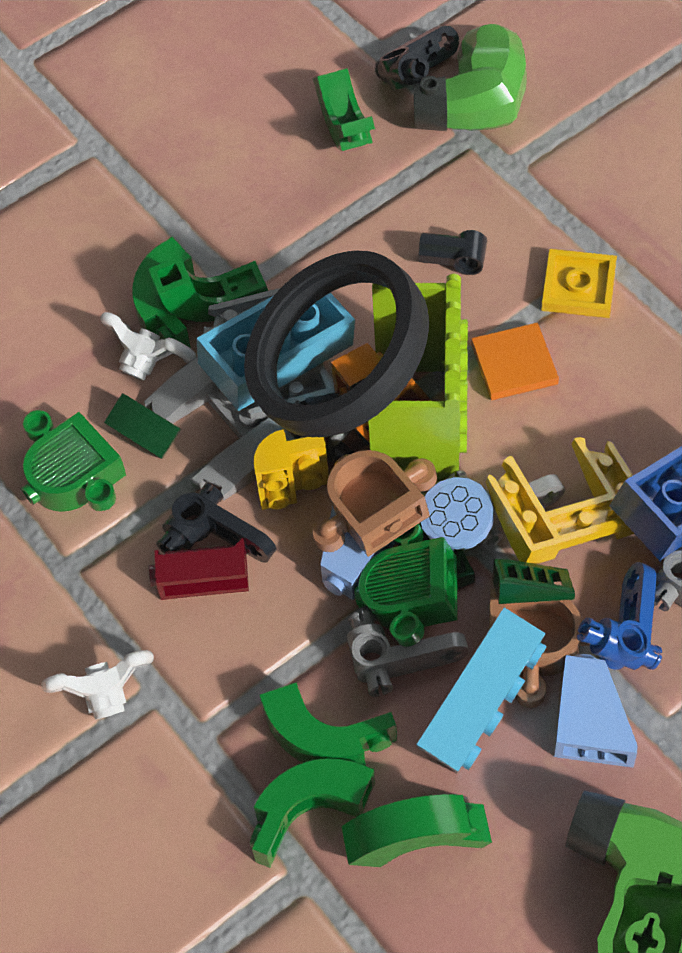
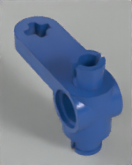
[577,562,662,670]

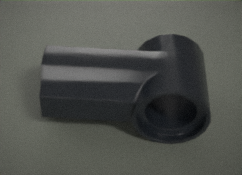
[418,230,488,275]

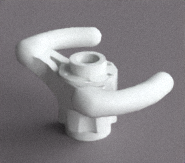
[100,312,196,381]
[41,650,154,720]

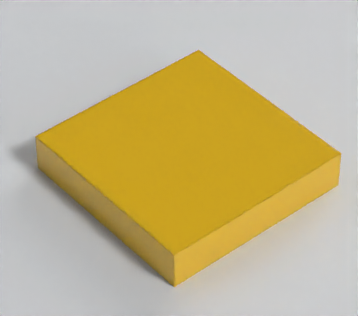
[541,249,617,318]

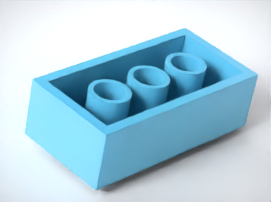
[197,293,355,411]
[416,607,547,773]

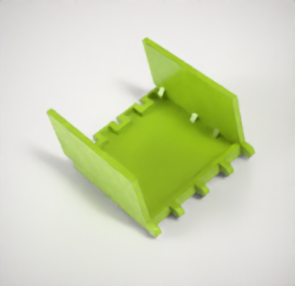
[368,274,468,485]

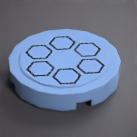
[421,477,494,551]

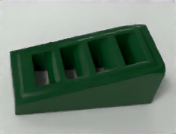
[492,559,575,604]

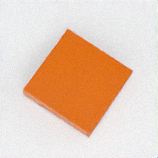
[471,322,559,401]

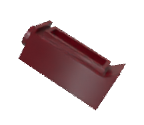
[149,538,249,600]

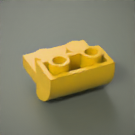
[254,429,329,510]

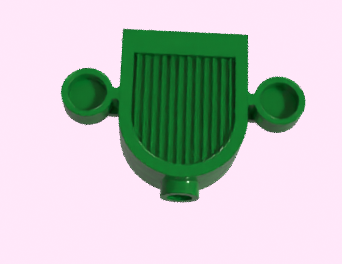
[21,410,126,512]
[354,524,458,647]

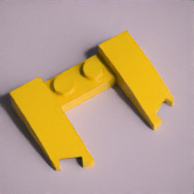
[485,437,634,564]

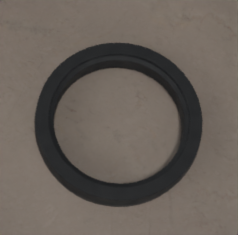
[244,250,429,437]

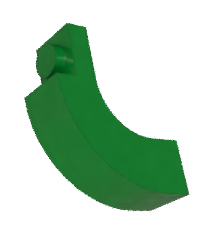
[313,68,375,151]
[132,237,195,348]
[148,256,268,322]
[260,682,397,766]
[250,758,375,868]
[341,794,492,867]

